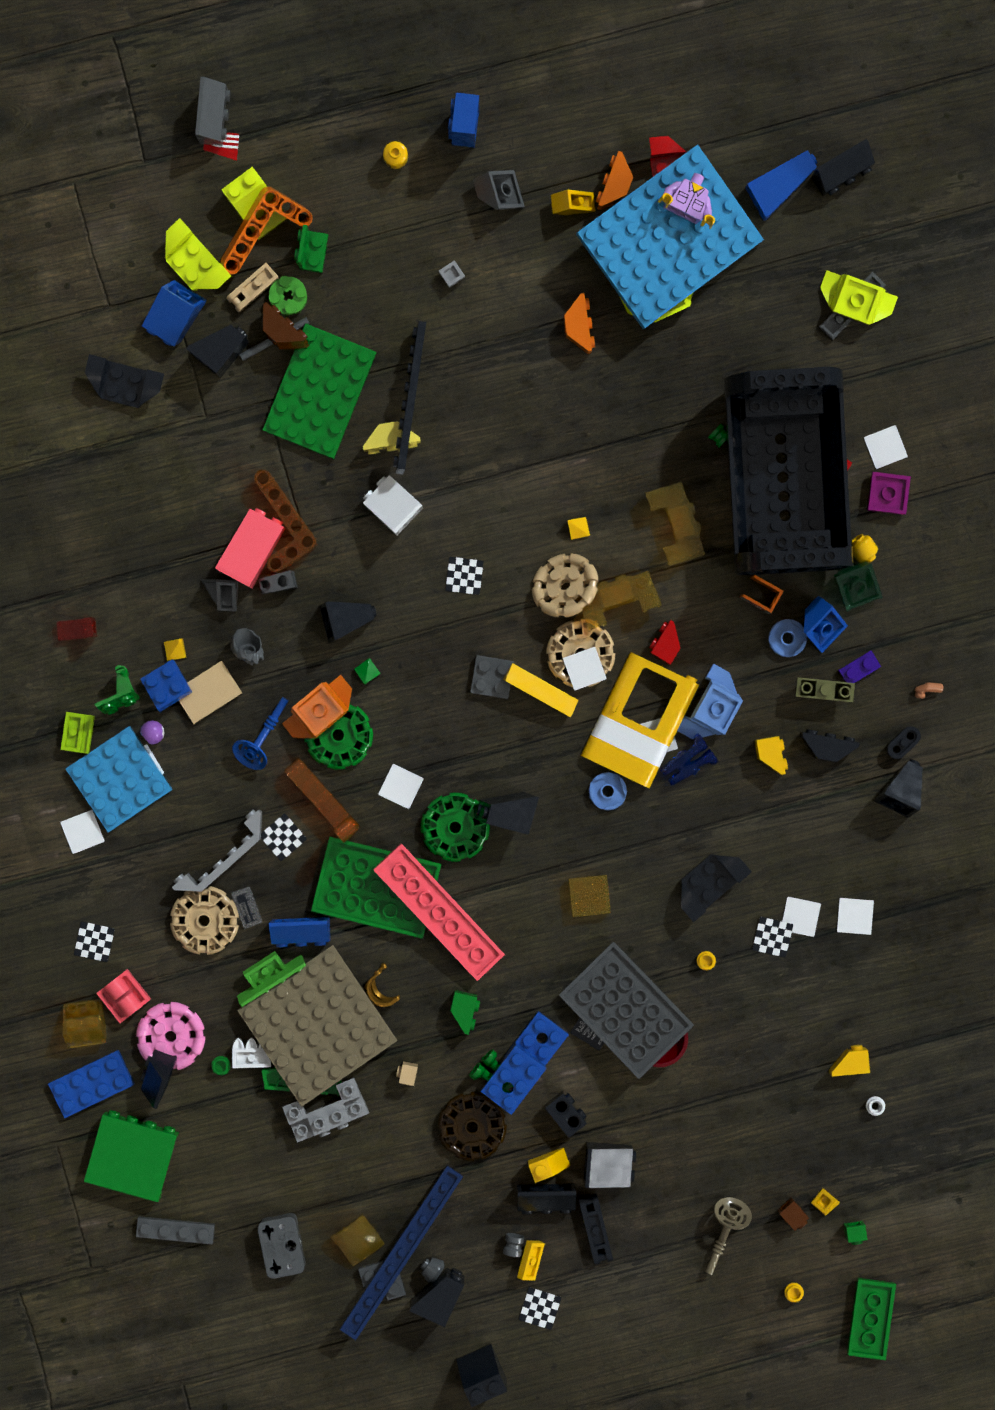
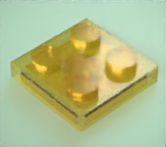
[568,875,611,917]

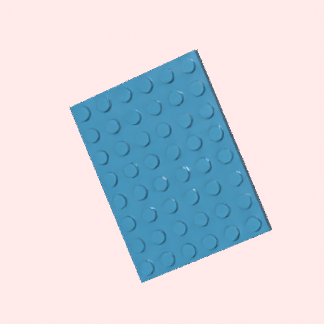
[576,144,764,329]

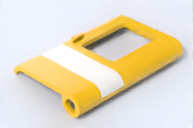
[581,652,699,788]

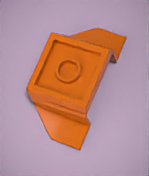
[282,675,352,738]

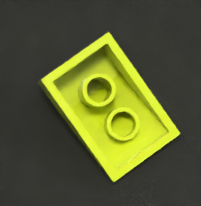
[222,167,287,240]

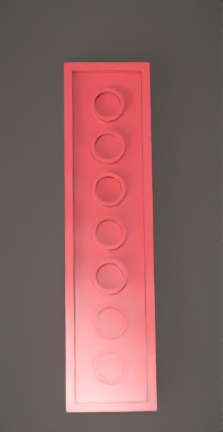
[373,843,505,981]

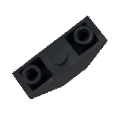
[800,729,860,762]

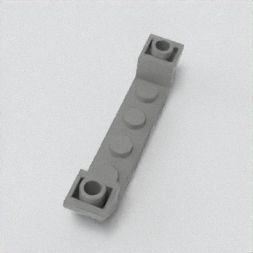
[172,809,262,892]

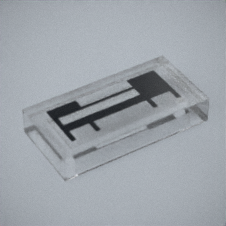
[231,886,263,929]

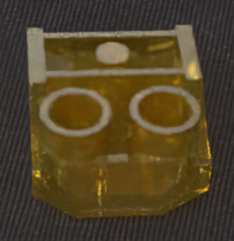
[331,1214,385,1266]

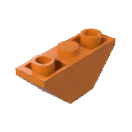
[596,151,633,210]
[563,293,595,354]

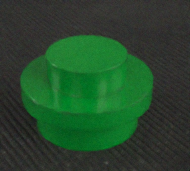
[211,1056,231,1075]

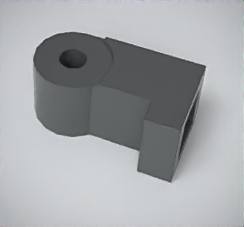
[258,570,298,595]

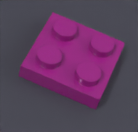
[867,472,911,515]

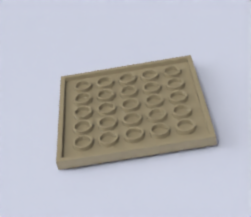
[237,945,398,1107]

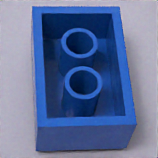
[448,93,479,148]

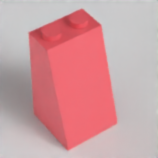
[215,508,285,589]

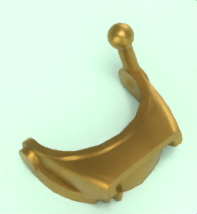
[364,963,400,1007]

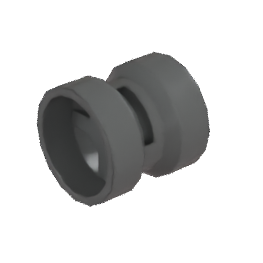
[503,1233,525,1257]

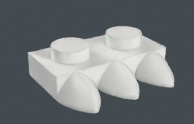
[232,1038,272,1068]

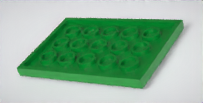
[263,323,377,459]
[311,836,441,939]

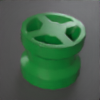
[708,423,727,448]

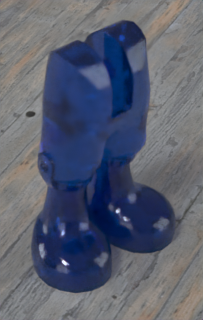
[660,733,719,786]

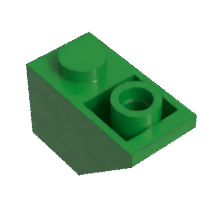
[451,990,480,1035]

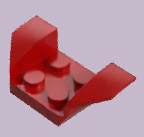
[649,136,687,177]

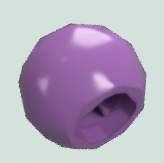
[140,720,165,745]

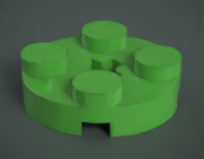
[269,276,307,316]

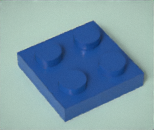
[140,659,192,712]

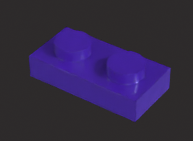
[838,650,881,683]

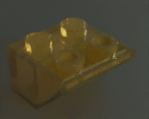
[63,999,106,1048]

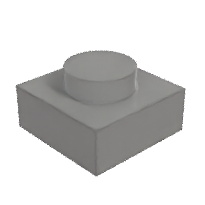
[439,260,465,288]

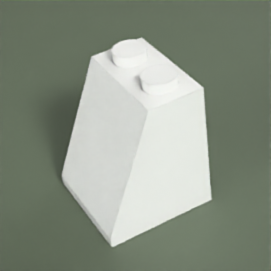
[363,475,423,536]

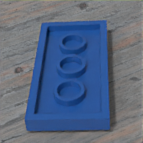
[48,1050,135,1118]

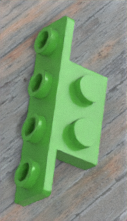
[237,951,306,1007]

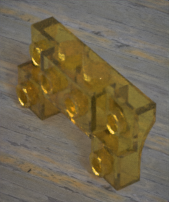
[645,482,705,567]
[577,571,661,632]

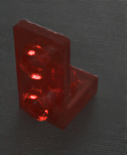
[56,617,97,641]

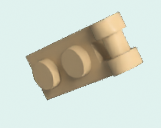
[226,263,279,313]

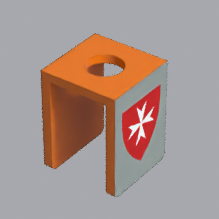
[739,574,784,614]

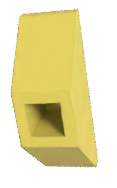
[363,421,421,454]

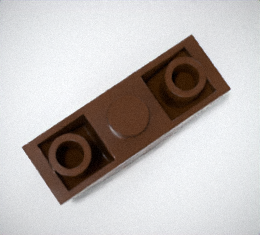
[263,302,309,349]

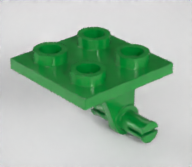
[95,665,140,715]

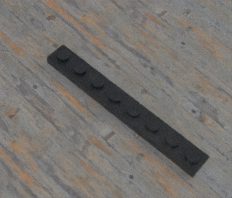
[393,321,426,475]

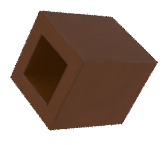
[777,1197,809,1231]

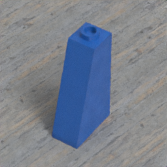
[745,150,817,221]

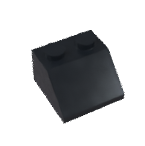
[140,1050,177,1109]

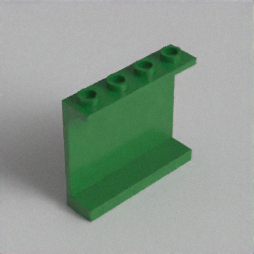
[84,1110,179,1202]

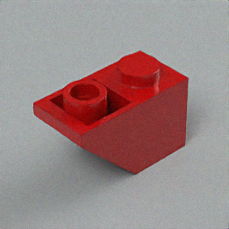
[649,620,680,665]

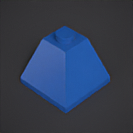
[804,596,848,653]

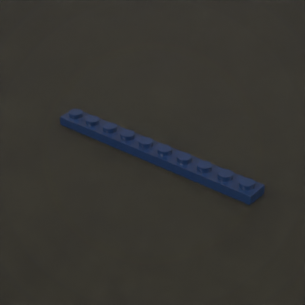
[340,1165,463,1340]

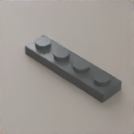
[136,1216,215,1244]

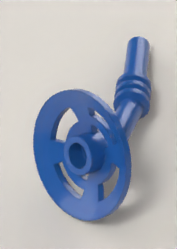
[232,697,288,770]

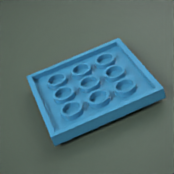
[66,726,173,832]

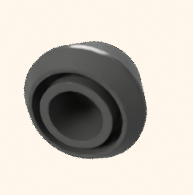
[420,1257,445,1283]

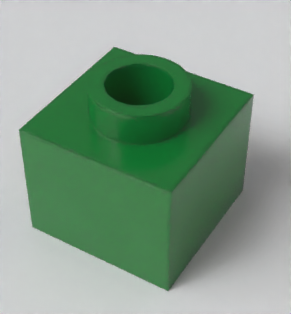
[843,1221,868,1245]

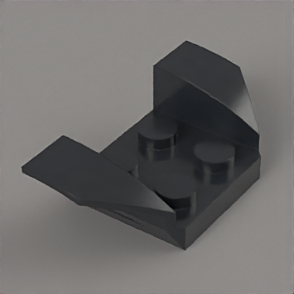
[85,354,164,409]
[681,854,752,922]

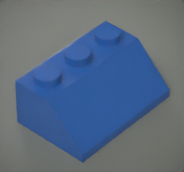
[269,917,330,947]

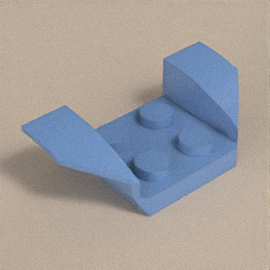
[677,664,743,739]

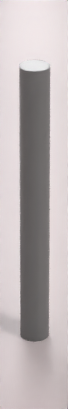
[239,317,310,361]

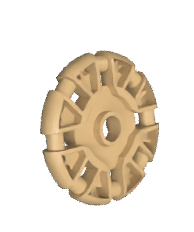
[532,553,599,618]
[546,619,615,687]
[170,886,239,955]

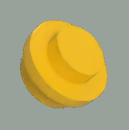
[697,951,716,970]
[784,1283,804,1302]

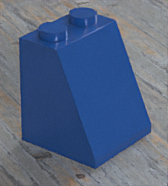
[142,280,207,347]

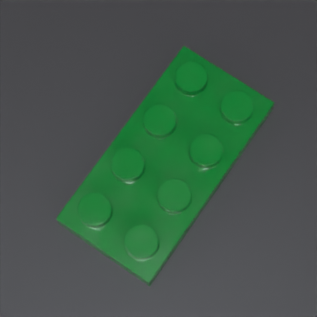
[847,1278,896,1360]

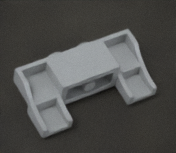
[282,1078,369,1143]

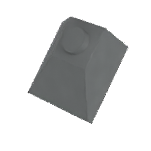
[473,170,525,210]

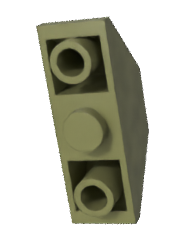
[795,677,855,702]

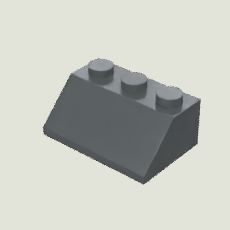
[195,77,231,146]

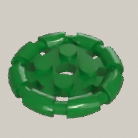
[304,702,373,770]
[421,792,490,862]

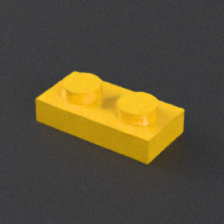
[517,1240,545,1280]

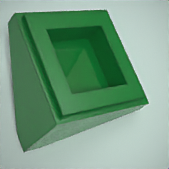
[354,658,381,684]

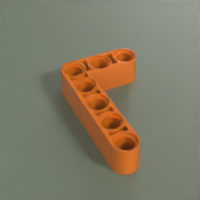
[221,187,313,274]

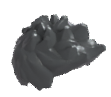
[230,628,264,666]

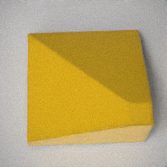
[567,517,590,540]
[164,638,186,661]
[811,1188,840,1216]

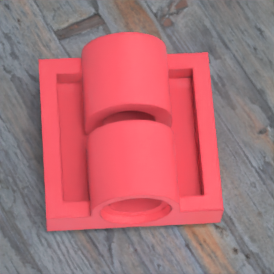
[96,969,151,1023]

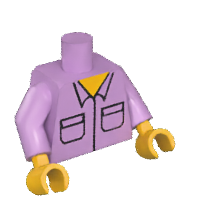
[658,173,715,229]

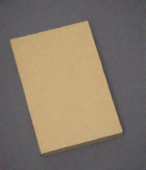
[179,661,242,724]

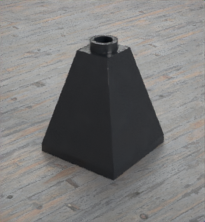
[319,601,376,643]
[874,759,923,818]

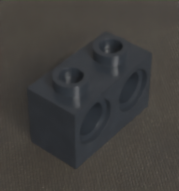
[545,1091,587,1138]

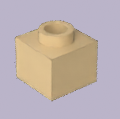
[396,1061,418,1086]

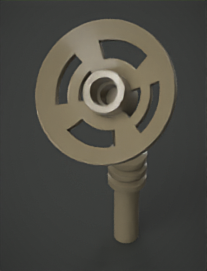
[705,1197,752,1275]

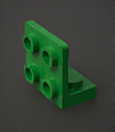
[294,224,329,273]

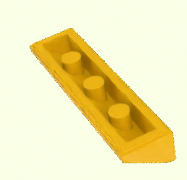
[503,663,578,717]

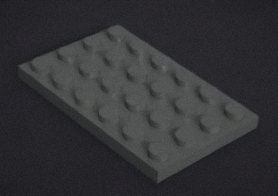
[559,942,695,1079]

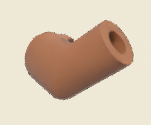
[914,682,943,698]

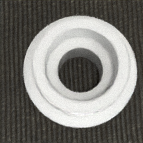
[866,1096,885,1116]

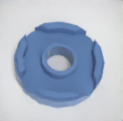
[768,619,807,657]
[589,772,627,810]

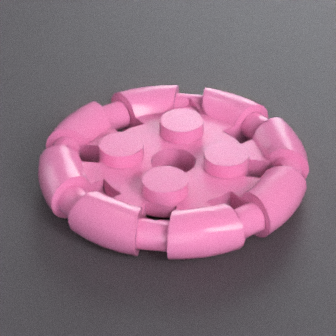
[136,1002,205,1070]

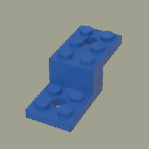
[481,1011,569,1115]

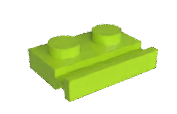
[61,712,95,754]

